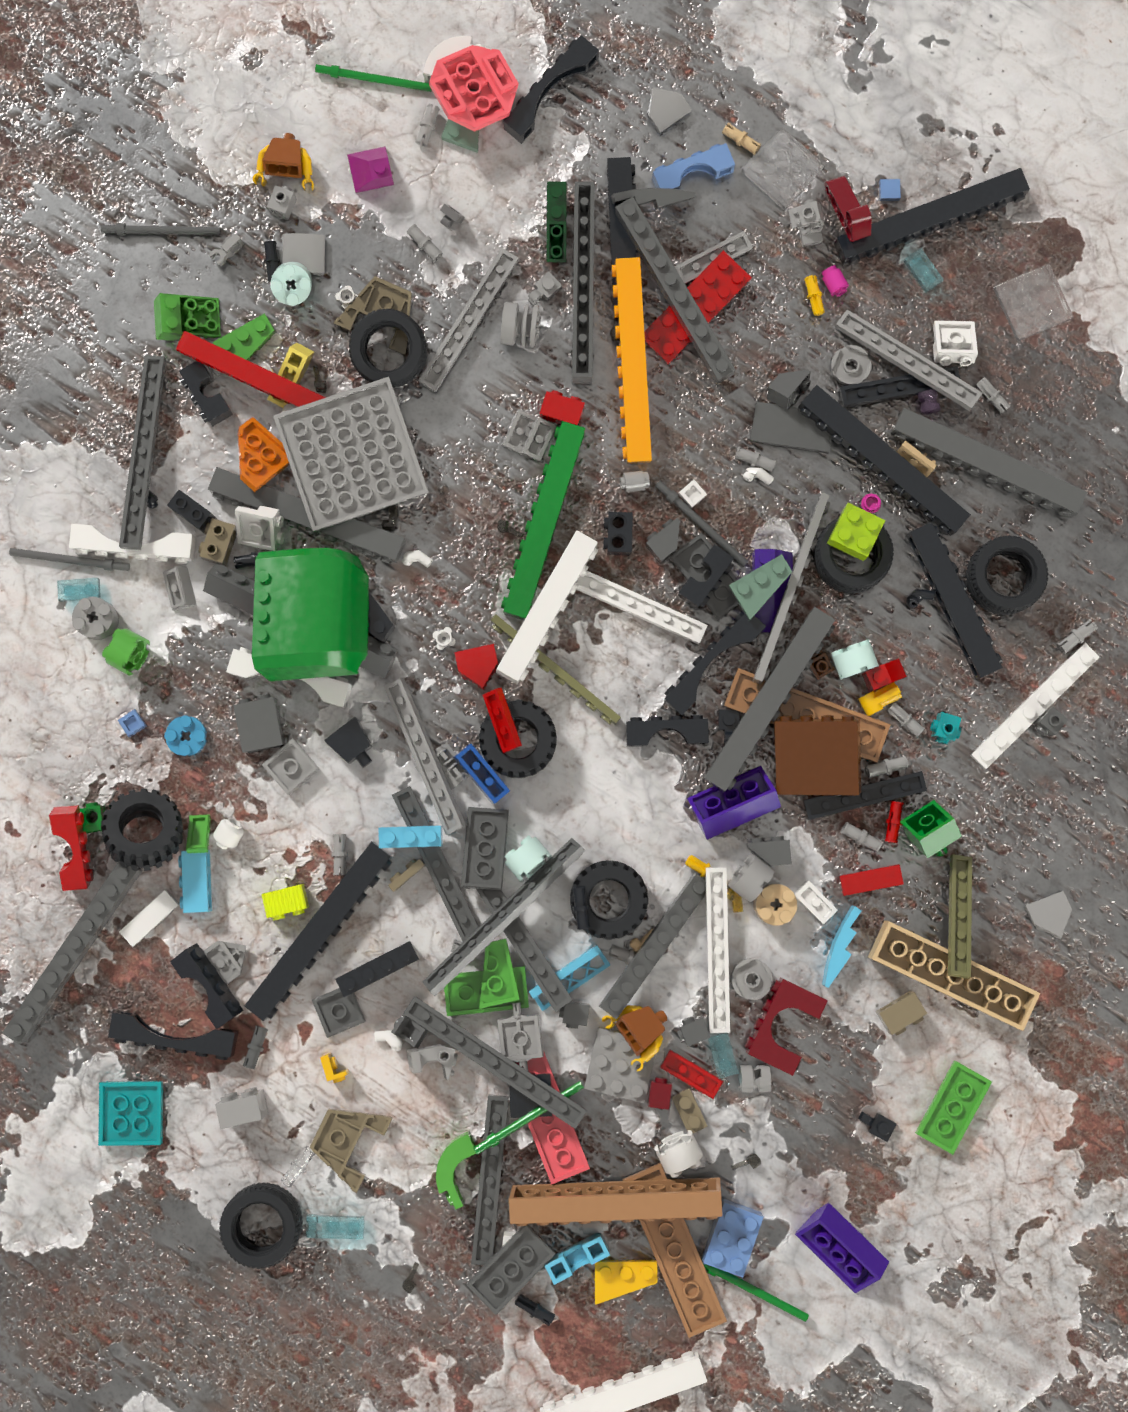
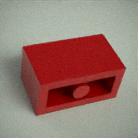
[539,390,585,426]

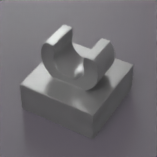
[440,204,465,228]

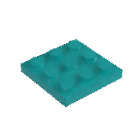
[98,1081,163,1146]

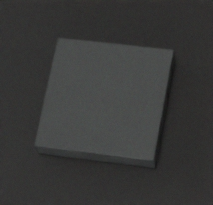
[312,988,366,1038]

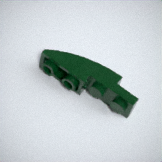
[546,181,567,263]

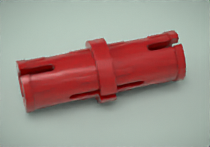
[885,801,904,843]

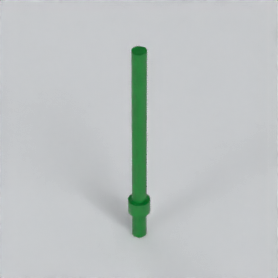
[315,64,432,92]
[473,1081,584,1155]
[701,1258,809,1322]

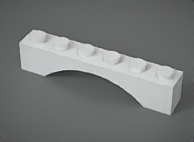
[69,524,196,564]
[226,647,352,709]

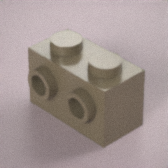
[198,518,237,566]
[875,991,927,1036]

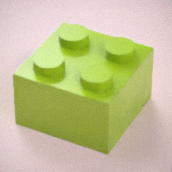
[827,503,885,561]

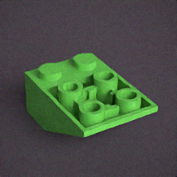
[154,293,221,341]

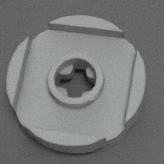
[831,345,872,386]
[731,958,773,1000]

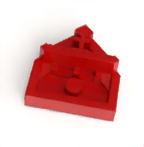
[454,644,498,690]

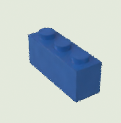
[454,744,510,804]

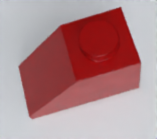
[861,658,907,693]

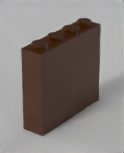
[775,715,861,795]

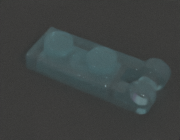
[306,1214,365,1239]

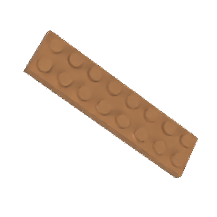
[724,668,891,763]
[623,1163,727,1338]

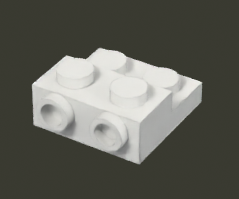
[933,321,978,366]
[235,506,285,551]

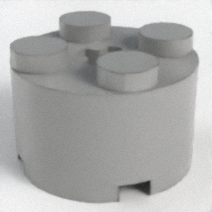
[72,597,119,640]
[727,853,775,903]

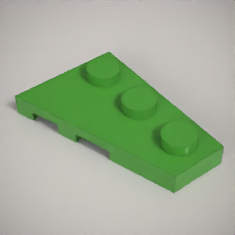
[213,313,276,361]
[479,938,520,1009]

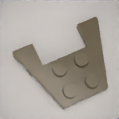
[334,276,412,356]
[309,1108,393,1193]

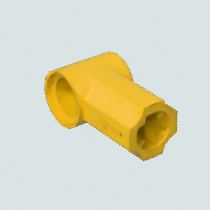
[858,682,902,716]

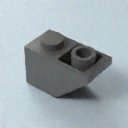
[767,370,811,410]
[645,518,680,564]
[746,836,792,866]

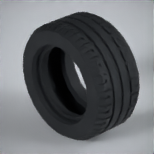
[349,308,428,388]
[813,517,894,594]
[965,535,1049,615]
[219,1182,303,1269]

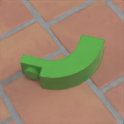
[436,1131,476,1209]

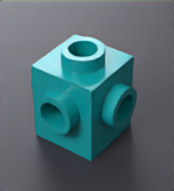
[930,712,962,745]

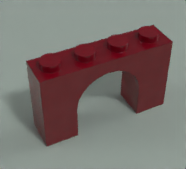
[745,977,828,1076]

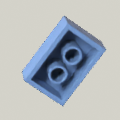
[701,1198,763,1278]

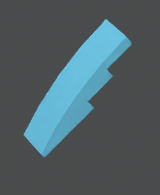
[822,906,861,988]

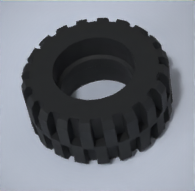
[479,699,557,778]
[101,788,183,871]
[570,860,649,940]

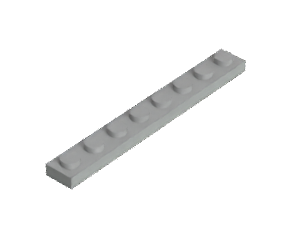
[418,248,519,393]
[835,310,983,411]
[384,678,466,835]

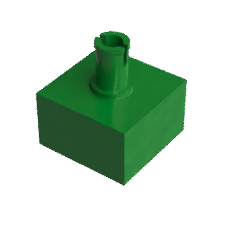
[900,800,962,858]

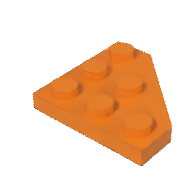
[238,417,290,492]

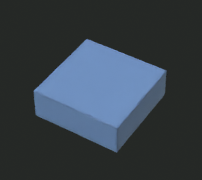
[879,179,901,201]
[118,709,147,737]

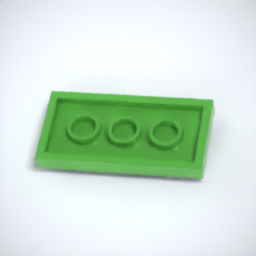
[444,966,529,1016]
[915,1060,992,1155]

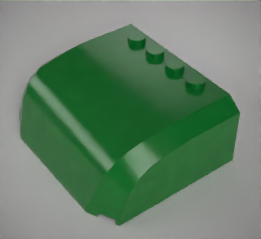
[252,548,369,681]

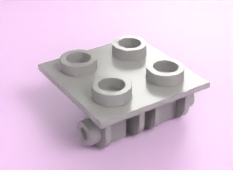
[415,742,469,790]

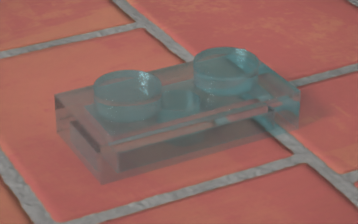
[904,248,944,293]
[57,578,101,602]
[708,1033,739,1079]

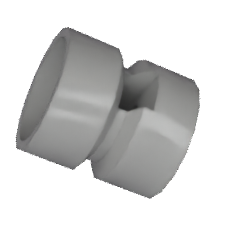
[739,1065,771,1093]

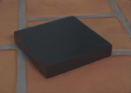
[509,1073,552,1118]

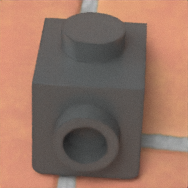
[1033,707,1068,737]
[391,1015,429,1048]

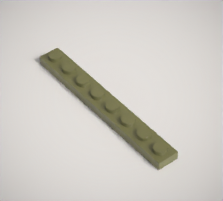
[491,614,621,725]

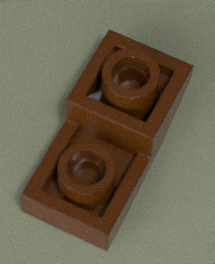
[809,649,835,680]

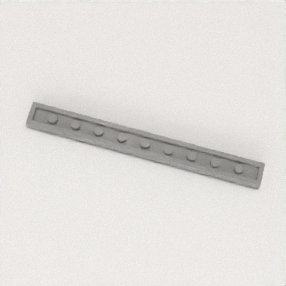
[752,492,831,685]

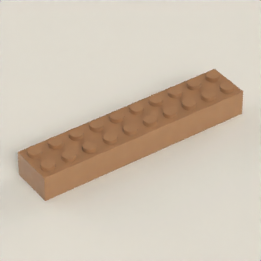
[509,1177,722,1226]

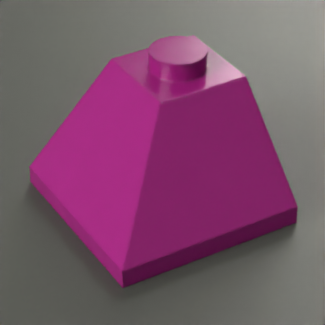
[347,146,394,193]

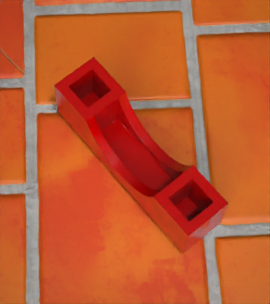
[49,805,94,891]

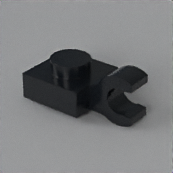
[718,709,739,745]
[858,1111,897,1142]

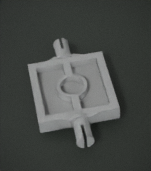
[497,1002,544,1071]

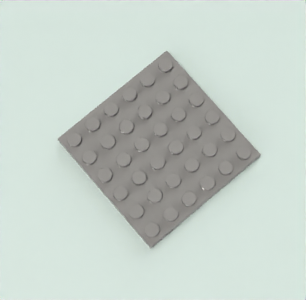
[273,377,429,532]

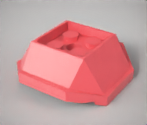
[429,45,519,132]

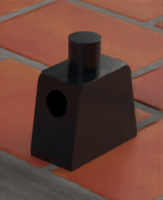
[324,717,373,768]

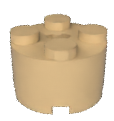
[753,884,797,926]

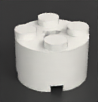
[654,1130,703,1178]

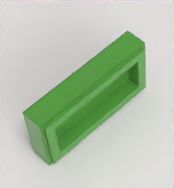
[186,814,211,853]

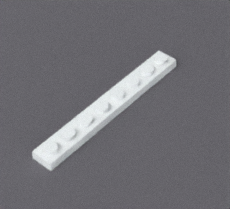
[576,571,708,645]
[970,643,1099,770]
[705,867,730,1033]

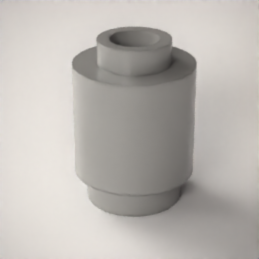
[619,470,650,493]
[579,1221,608,1234]

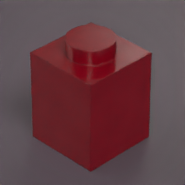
[648,1077,672,1110]

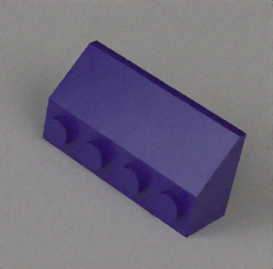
[687,765,781,840]
[795,1202,889,1293]

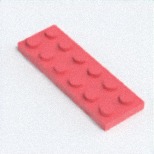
[515,1051,590,1185]

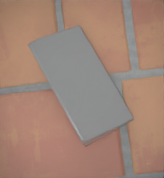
[163,566,196,611]

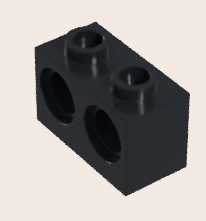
[167,490,216,533]
[603,512,633,556]

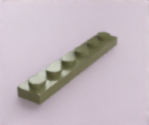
[948,854,972,979]

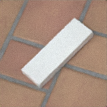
[119,890,180,947]

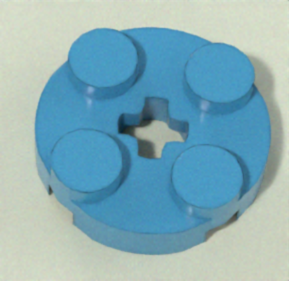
[164,715,207,756]

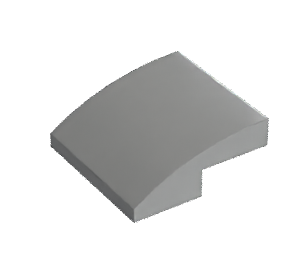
[282,233,325,276]
[501,409,556,462]

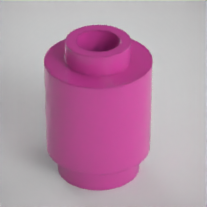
[822,265,849,297]

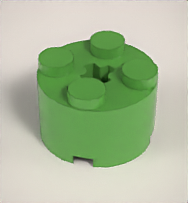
[102,628,150,676]

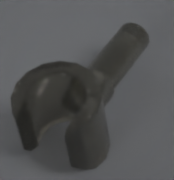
[313,365,327,393]
[497,519,524,539]
[731,1153,761,1170]
[402,1262,419,1294]

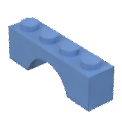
[652,143,735,190]

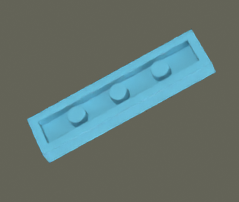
[529,945,610,1011]

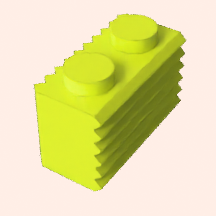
[261,884,309,921]

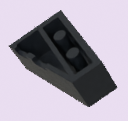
[368,592,395,643]

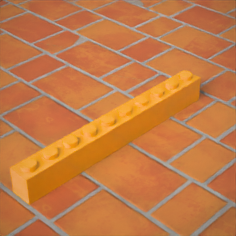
[611,257,652,464]

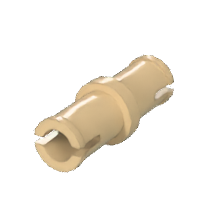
[722,123,761,155]

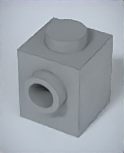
[267,185,297,221]

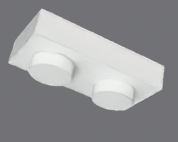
[795,881,838,925]

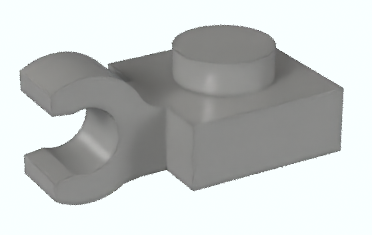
[209,233,244,266]
[528,272,562,306]

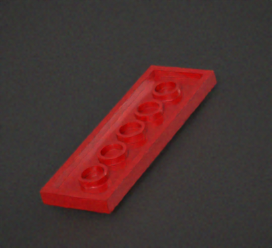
[644,250,752,365]

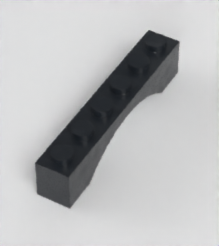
[503,35,599,144]
[664,611,766,716]
[108,1011,238,1060]

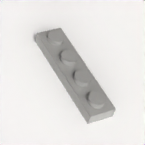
[675,231,753,285]

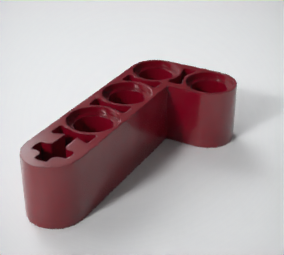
[824,176,872,242]

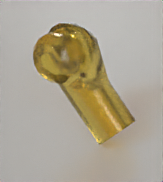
[727,886,743,913]

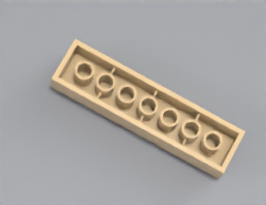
[868,920,1040,1031]

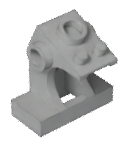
[788,199,825,247]
[406,1044,457,1080]

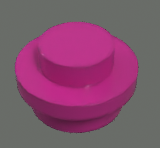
[861,493,881,514]

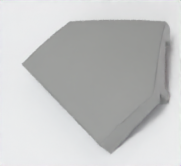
[647,88,692,133]
[1025,891,1072,939]
[204,941,246,984]

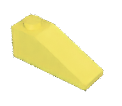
[267,343,314,408]

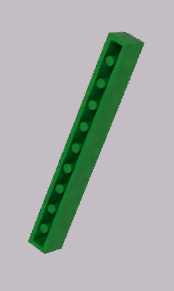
[501,421,585,620]

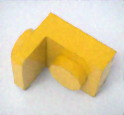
[320,1053,349,1083]

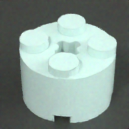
[270,262,312,306]
[831,639,879,680]
[505,835,552,883]

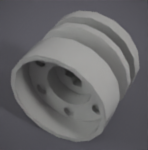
[501,302,541,348]

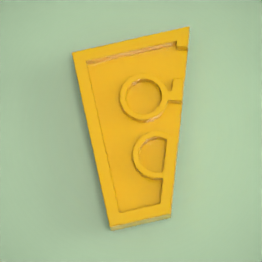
[595,1260,657,1305]

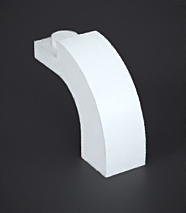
[423,36,489,83]

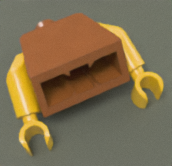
[253,133,315,191]
[602,1005,667,1071]

